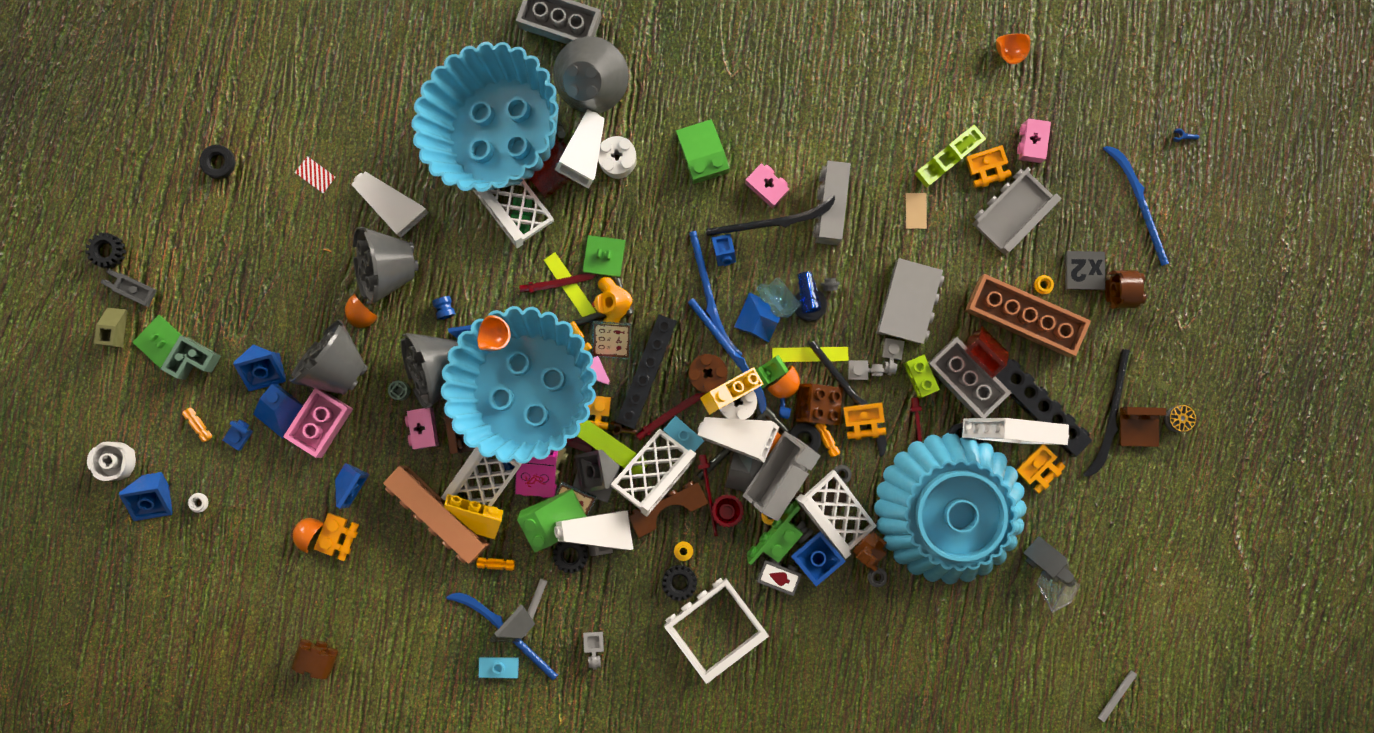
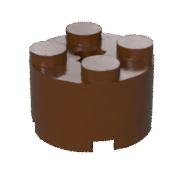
[1105,270,1146,309]
[689,354,727,393]
[291,639,338,679]

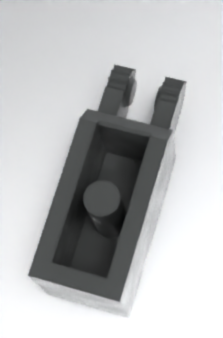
[1023,536,1076,587]

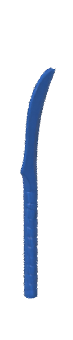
[1103,146,1169,266]
[689,231,742,356]
[688,298,766,414]
[446,593,558,680]

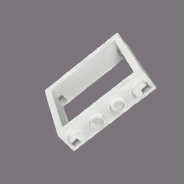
[962,418,1069,445]
[664,578,769,684]

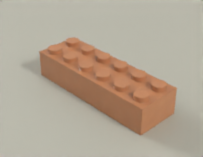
[965,274,1091,358]
[383,466,490,564]

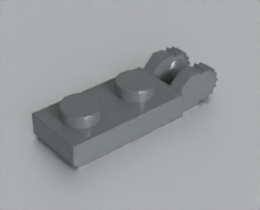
[100,269,157,307]

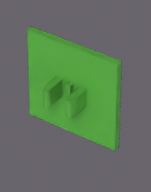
[583,235,626,277]
[133,314,182,368]

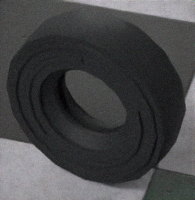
[199,144,236,179]
[793,288,827,322]
[789,423,821,452]

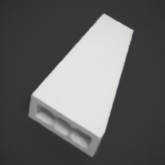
[555,109,604,189]
[351,171,429,238]
[697,417,779,463]
[554,510,633,550]

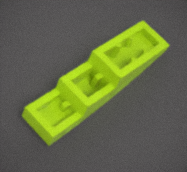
[914,125,986,188]
[577,420,648,475]

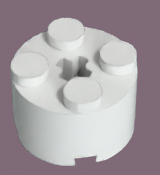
[598,136,637,179]
[719,390,757,419]
[87,442,136,481]

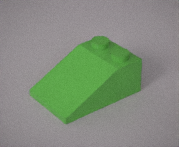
[676,119,730,184]
[517,489,587,553]

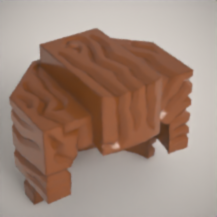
[853,531,887,571]

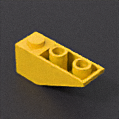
[700,368,763,415]
[444,494,503,539]

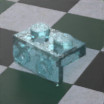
[756,278,801,318]

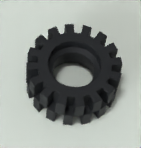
[85,232,126,269]
[553,542,588,573]
[662,565,697,601]

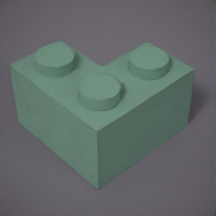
[161,335,221,380]

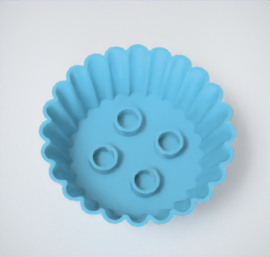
[411,42,559,192]
[441,306,597,464]
[874,433,1027,584]

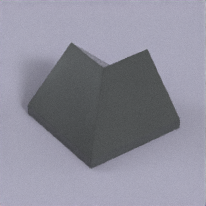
[575,450,620,493]
[725,452,767,492]
[489,605,535,643]

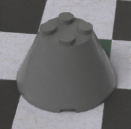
[553,36,629,113]
[353,227,419,305]
[289,319,368,395]
[401,333,458,409]

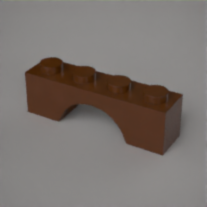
[629,481,708,538]

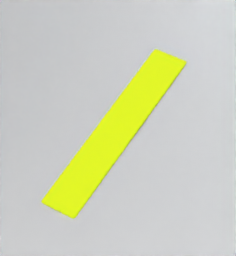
[544,252,596,317]
[772,347,849,362]

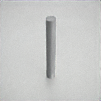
[525,578,547,636]
[1098,670,1137,722]

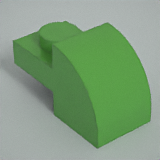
[756,355,789,388]

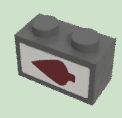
[756,557,802,596]

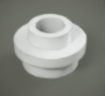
[188,493,208,513]

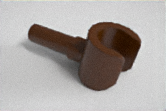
[608,421,637,435]

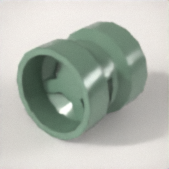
[388,381,411,401]

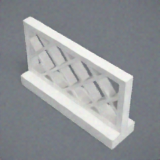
[473,179,554,248]
[611,429,696,517]
[441,447,522,506]
[796,470,876,559]

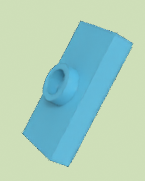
[663,416,704,452]
[479,657,519,678]

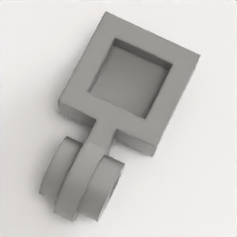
[882,338,905,376]
[848,360,885,380]
[583,631,604,670]

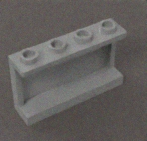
[972,167,1062,255]
[876,258,944,345]

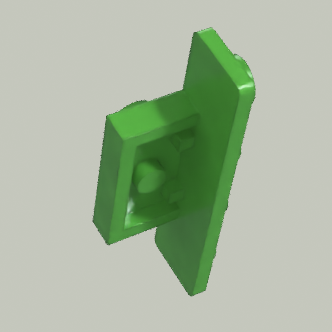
[747,500,803,565]

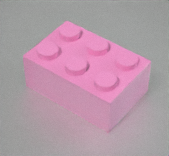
[283,388,353,458]

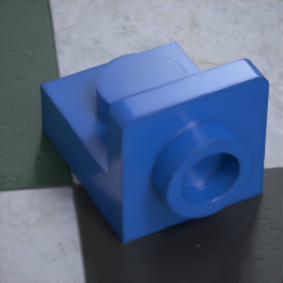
[712,234,736,266]
[222,419,253,451]

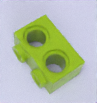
[903,355,940,398]

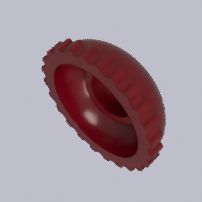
[711,494,744,528]

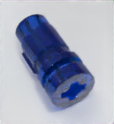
[797,271,821,313]

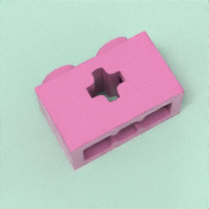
[1017,119,1051,163]
[745,163,789,209]
[405,408,439,450]

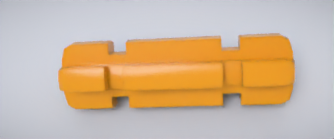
[182,408,212,442]
[815,423,840,457]
[476,557,515,571]

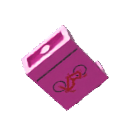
[515,450,558,498]

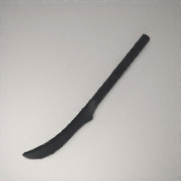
[706,195,835,236]
[808,340,887,457]
[1083,349,1130,476]

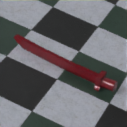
[519,273,598,294]
[636,393,707,441]
[910,397,922,442]
[698,454,718,537]

